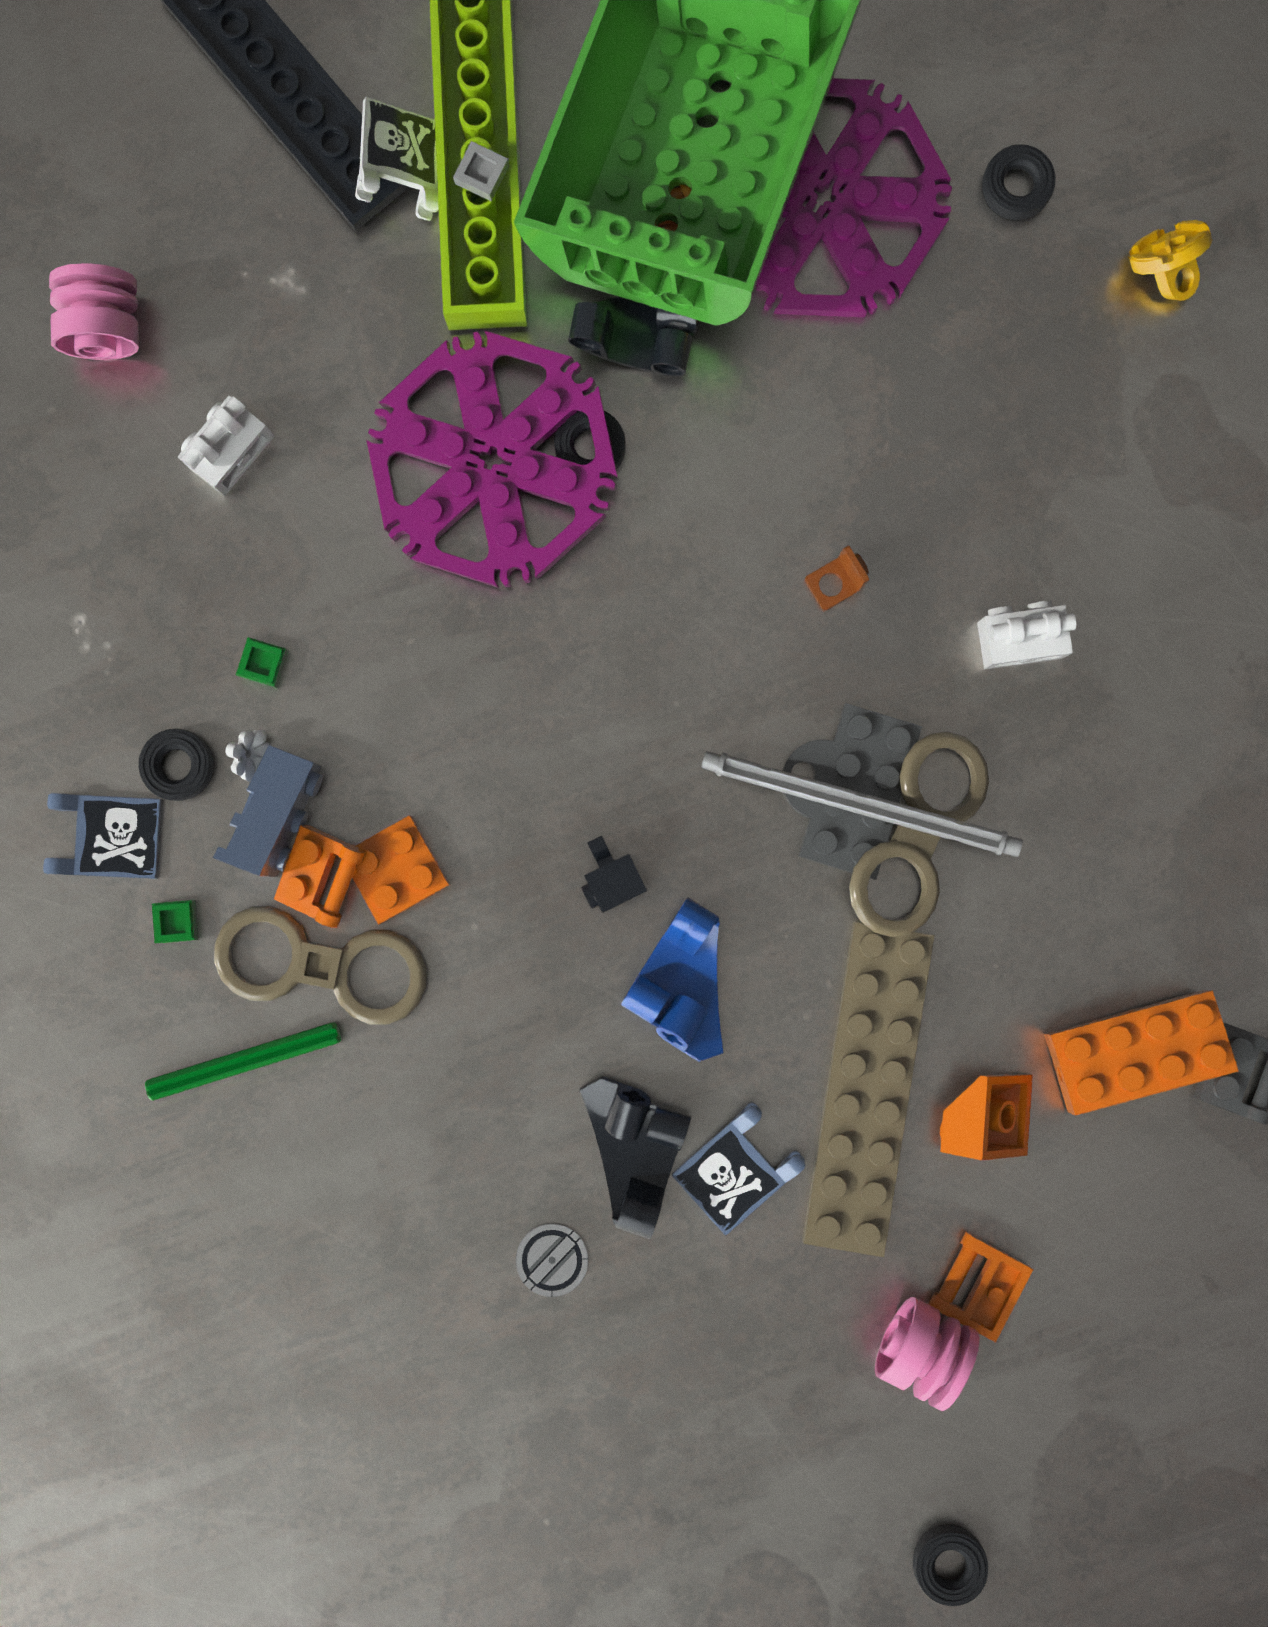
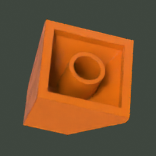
[940,1074,1033,1160]

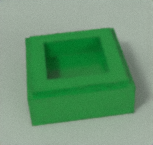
[236,637,289,688]
[152,900,198,944]

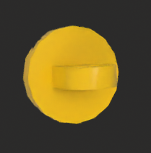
[1128,220,1213,301]

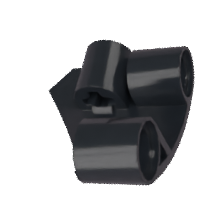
[568,297,700,376]
[580,1076,691,1239]

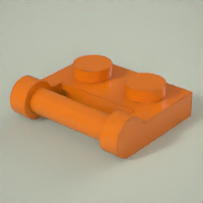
[274,825,366,928]
[928,1232,1034,1343]

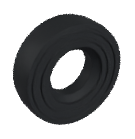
[982,144,1056,220]
[554,411,626,478]
[138,728,214,801]
[913,1525,988,1606]

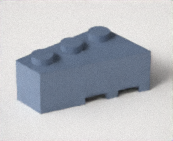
[213,745,323,877]

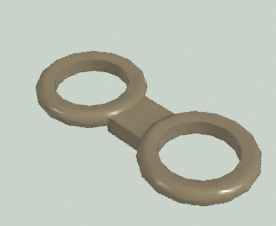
[849,732,989,937]
[214,906,427,1025]

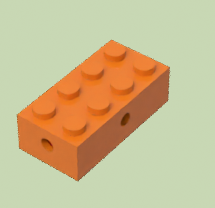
[1044,990,1239,1116]

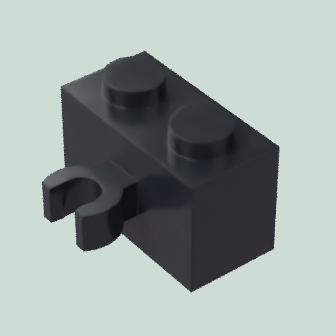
[581,836,647,913]

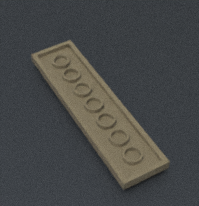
[802,922,935,1257]

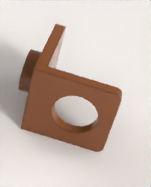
[805,545,869,611]

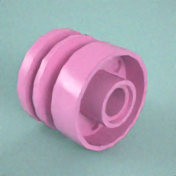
[49,263,139,360]
[874,1297,980,1411]

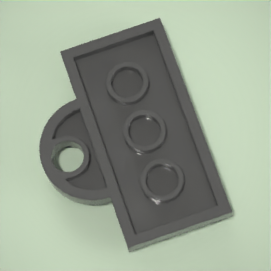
[782,703,922,880]

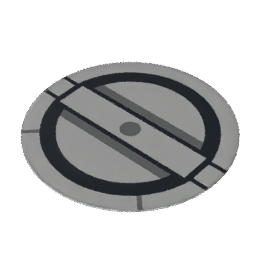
[516,1224,588,1297]

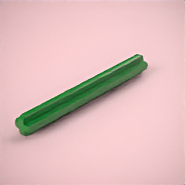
[145,1022,341,1101]

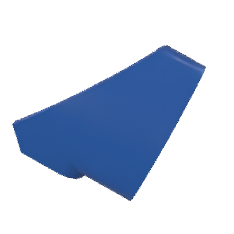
[621,897,724,1062]

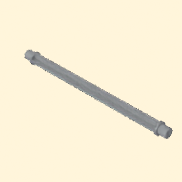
[702,751,1023,857]

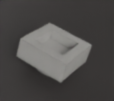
[453,141,509,201]

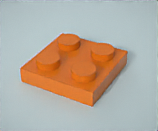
[352,815,450,925]

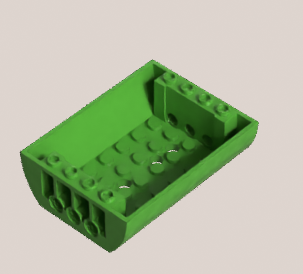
[514,0,862,326]

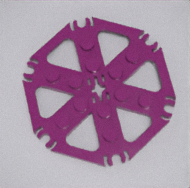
[752,78,952,317]
[367,330,619,588]

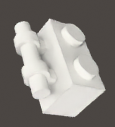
[178,395,274,497]
[977,601,1076,670]

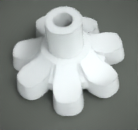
[226,730,271,781]

